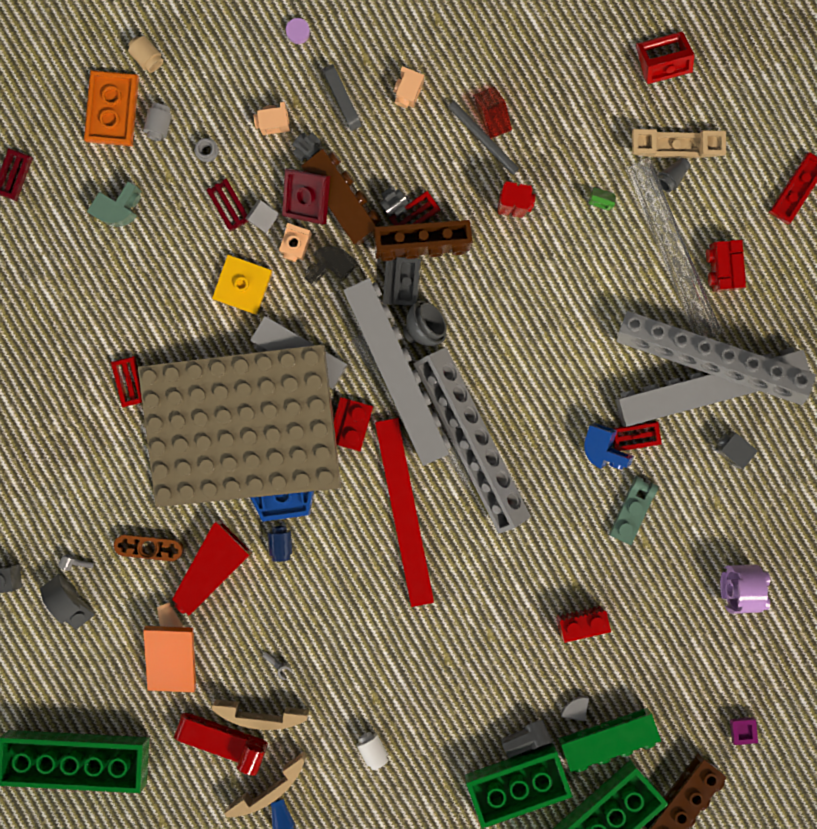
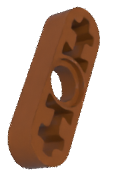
[114,534,184,561]

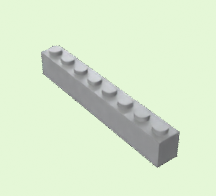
[343,278,451,466]
[615,347,810,427]

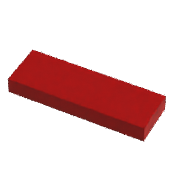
[768,152,817,225]

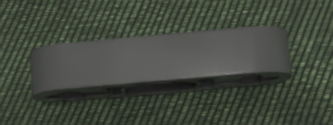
[322,64,362,131]

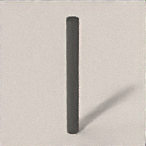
[448,101,520,175]

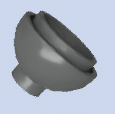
[403,301,447,346]

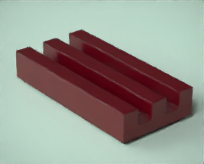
[0,148,33,202]
[206,178,249,232]

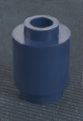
[268,526,293,562]

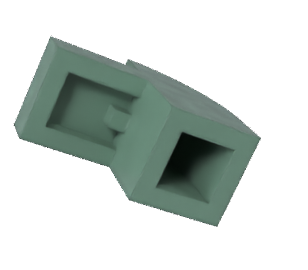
[87,182,141,227]

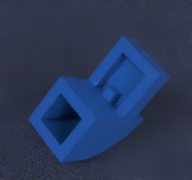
[584,423,634,469]

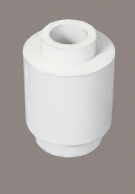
[356,732,388,770]

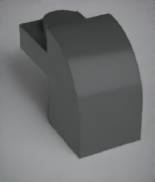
[40,574,95,630]

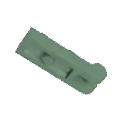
[608,476,659,545]

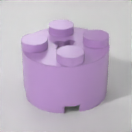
[720,564,770,614]

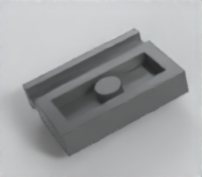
[383,257,421,306]

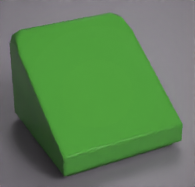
[588,187,616,211]

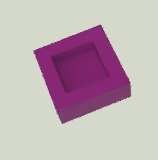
[730,717,758,745]

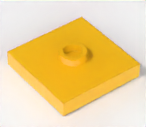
[212,255,273,315]

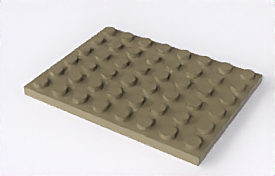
[138,345,341,507]

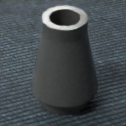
[656,157,691,192]

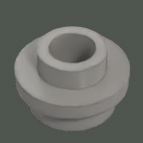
[195,138,219,162]

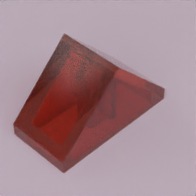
[473,86,512,139]

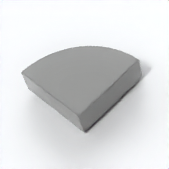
[561,696,589,721]

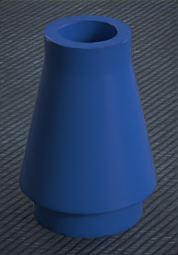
[271,798,295,829]

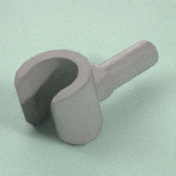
[58,554,94,571]
[262,652,292,680]

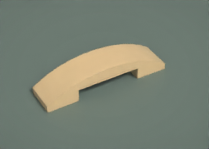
[632,129,726,158]
[212,699,309,730]
[224,751,307,818]

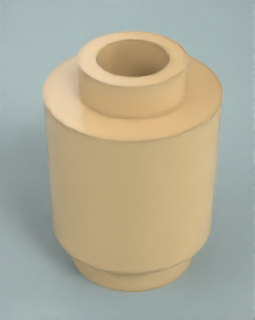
[128,36,163,73]

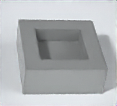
[245,199,279,233]

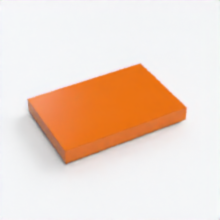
[84,70,139,147]
[144,626,196,692]

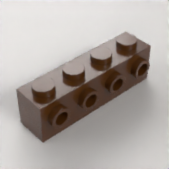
[301,149,382,245]
[373,220,473,261]
[642,753,727,829]

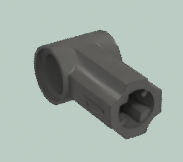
[501,720,552,759]

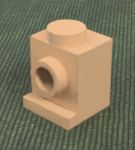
[394,66,424,108]
[253,102,290,135]
[279,223,312,262]

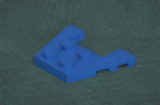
[251,491,314,522]

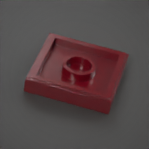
[282,168,330,225]

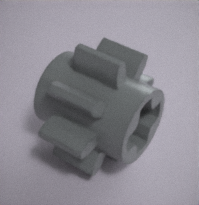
[292,132,322,162]
[379,188,408,218]

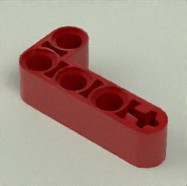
[174,713,268,776]

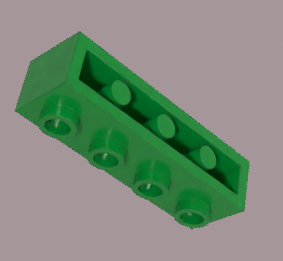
[558,708,661,772]

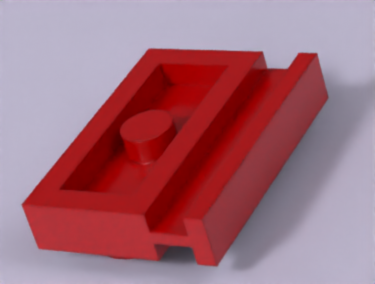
[334,397,374,452]

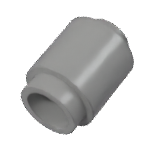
[143,103,172,141]

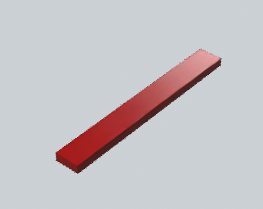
[375,418,434,607]

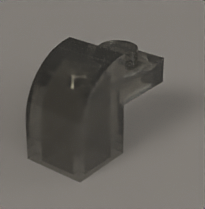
[304,246,358,287]

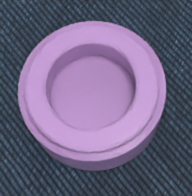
[286,18,310,44]

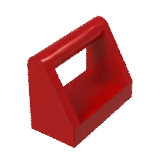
[636,31,695,84]

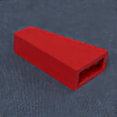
[172,520,253,616]

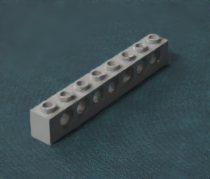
[616,311,817,405]
[413,348,531,534]

